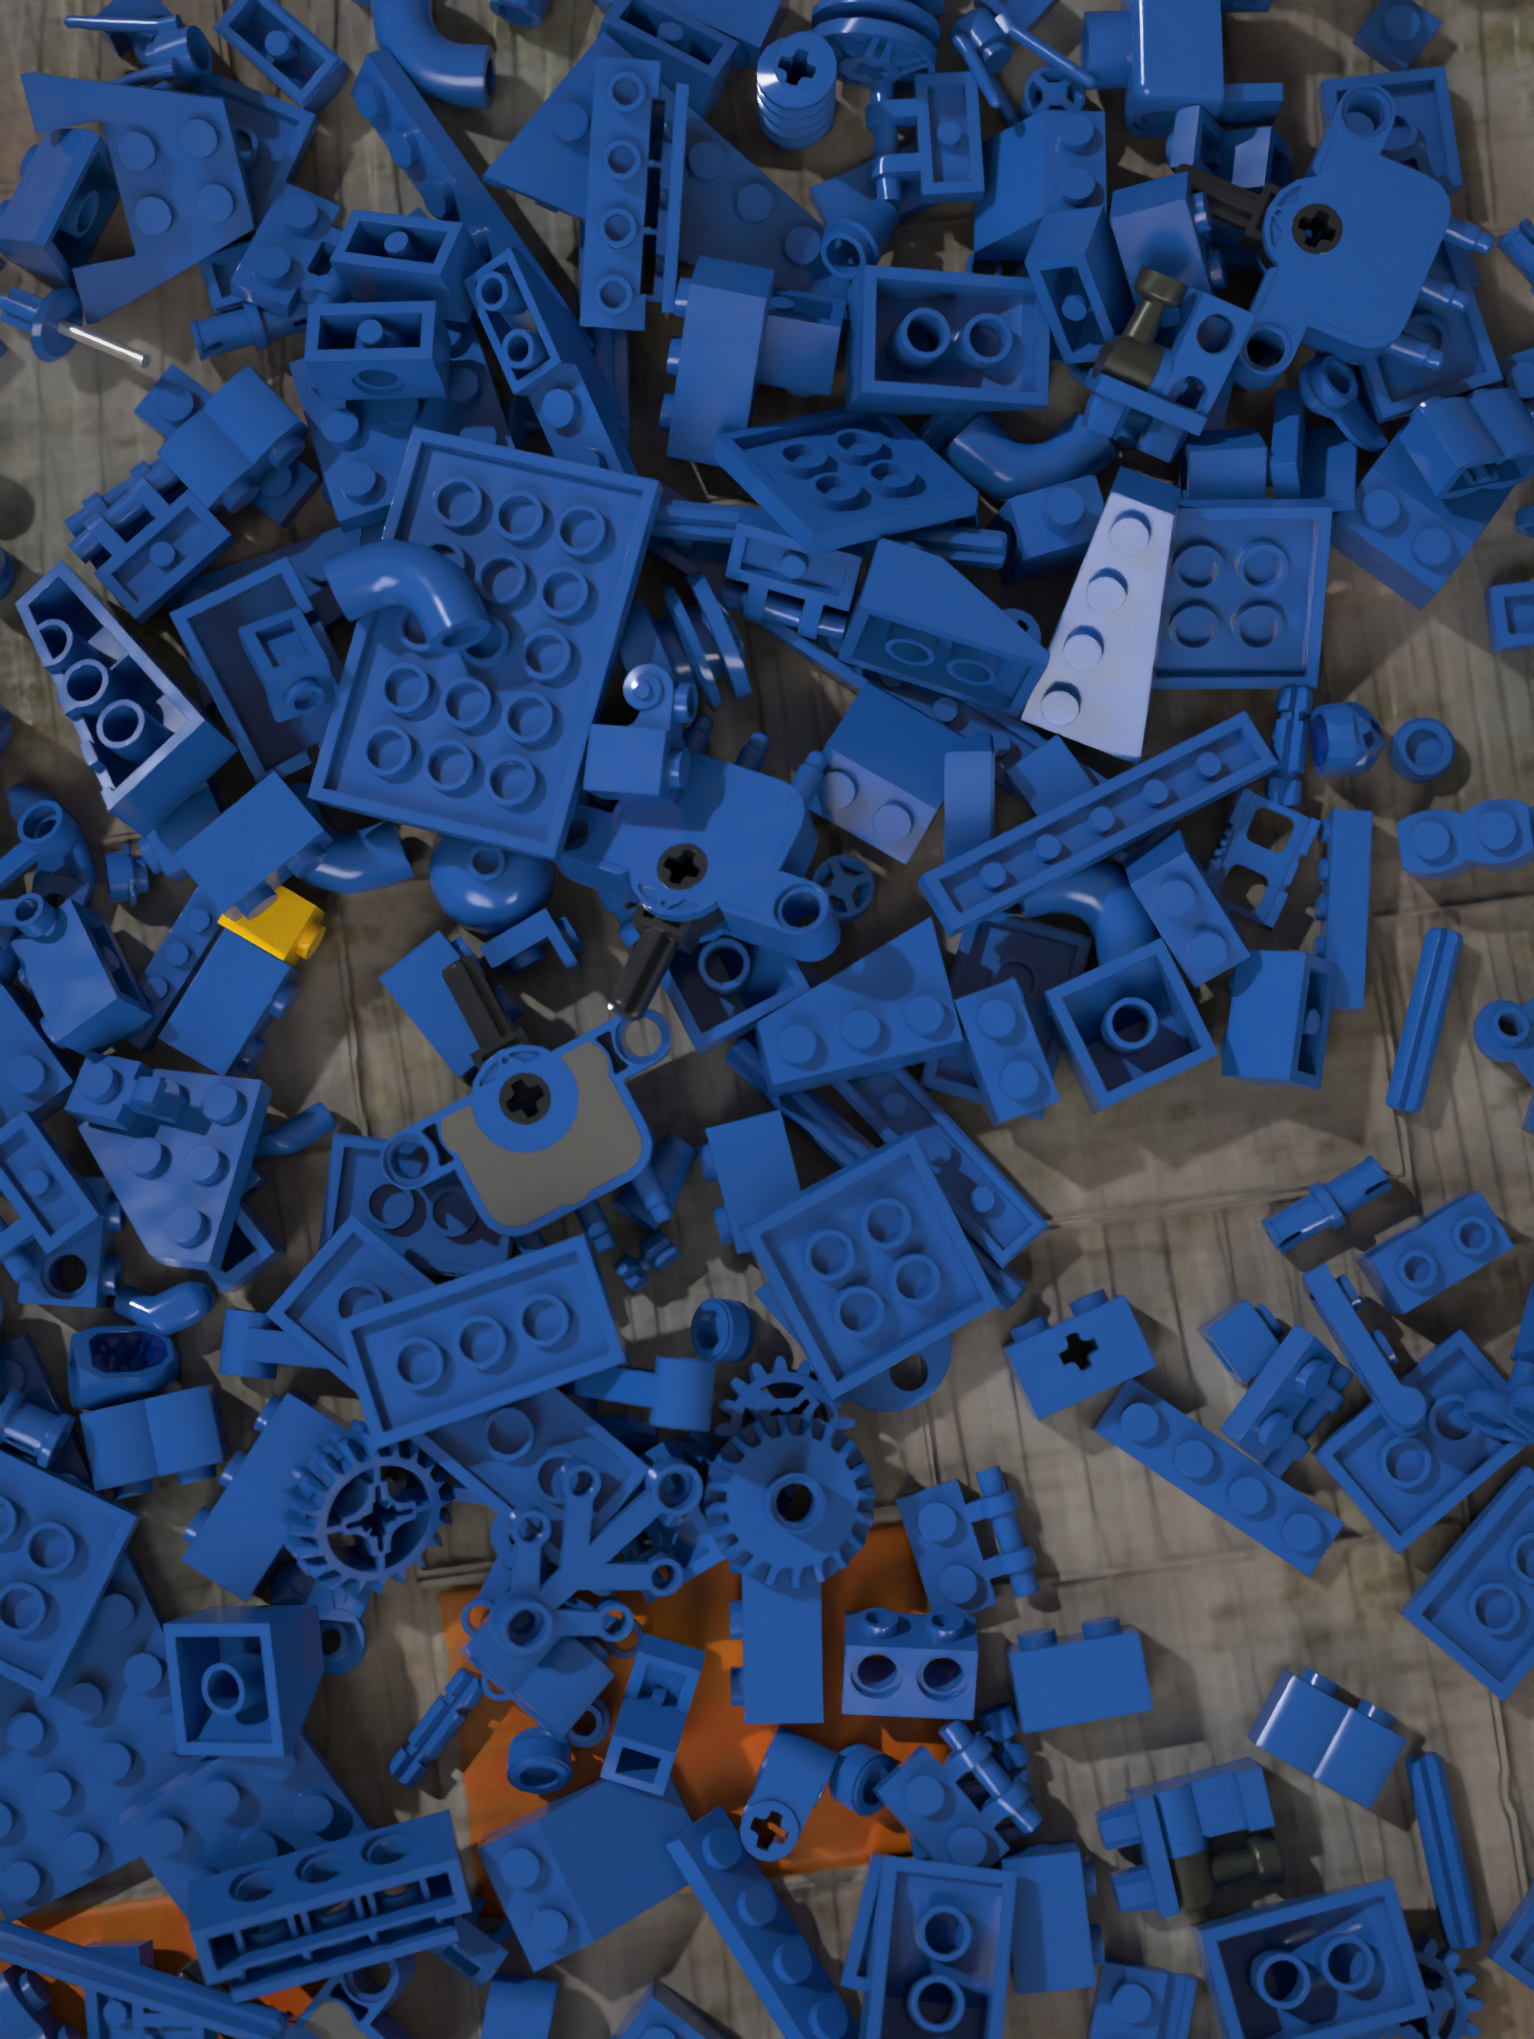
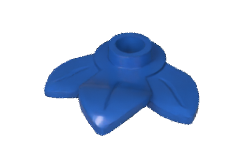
[1299,351,1388,452]
[270,1563,371,1675]

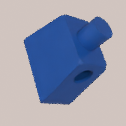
[986,475,1105,587]

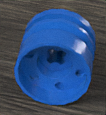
[811,0,945,90]
[616,571,752,724]

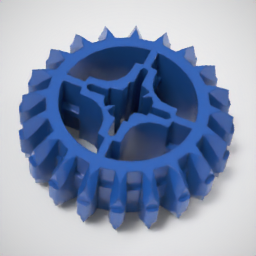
[277,1419,456,1596]

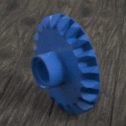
[704,1414,876,1588]

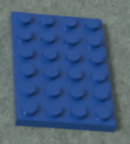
[307,426,663,863]

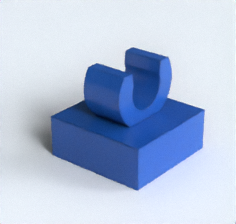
[428,1898,513,1989]

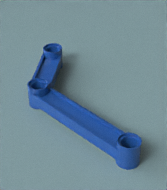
[218,1308,716,1431]

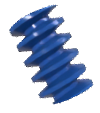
[756,30,837,150]

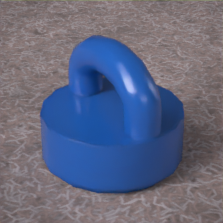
[690,1298,755,1363]
[507,1726,571,1794]
[829,1742,896,1816]

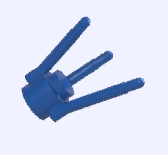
[948,7,1097,128]
[64,14,212,91]

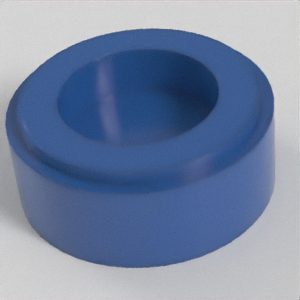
[1388,717,1456,783]

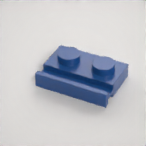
[1086,1957,1197,2039]

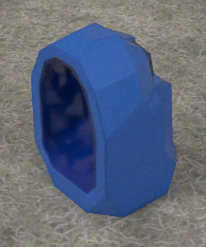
[1309,702,1386,778]
[68,1325,180,1411]

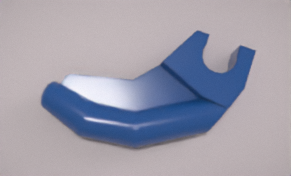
[7,784,98,909]

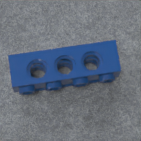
[579,56,689,331]
[188,1809,472,2004]

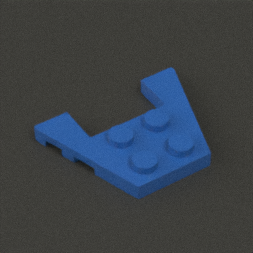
[20,71,258,325]

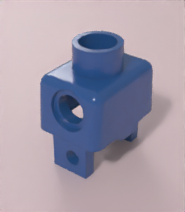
[1081,0,1283,139]

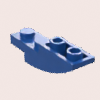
[463,247,639,476]

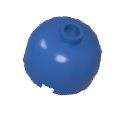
[428,834,556,937]

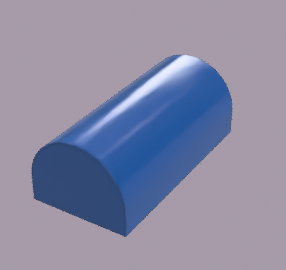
[213,0,349,113]

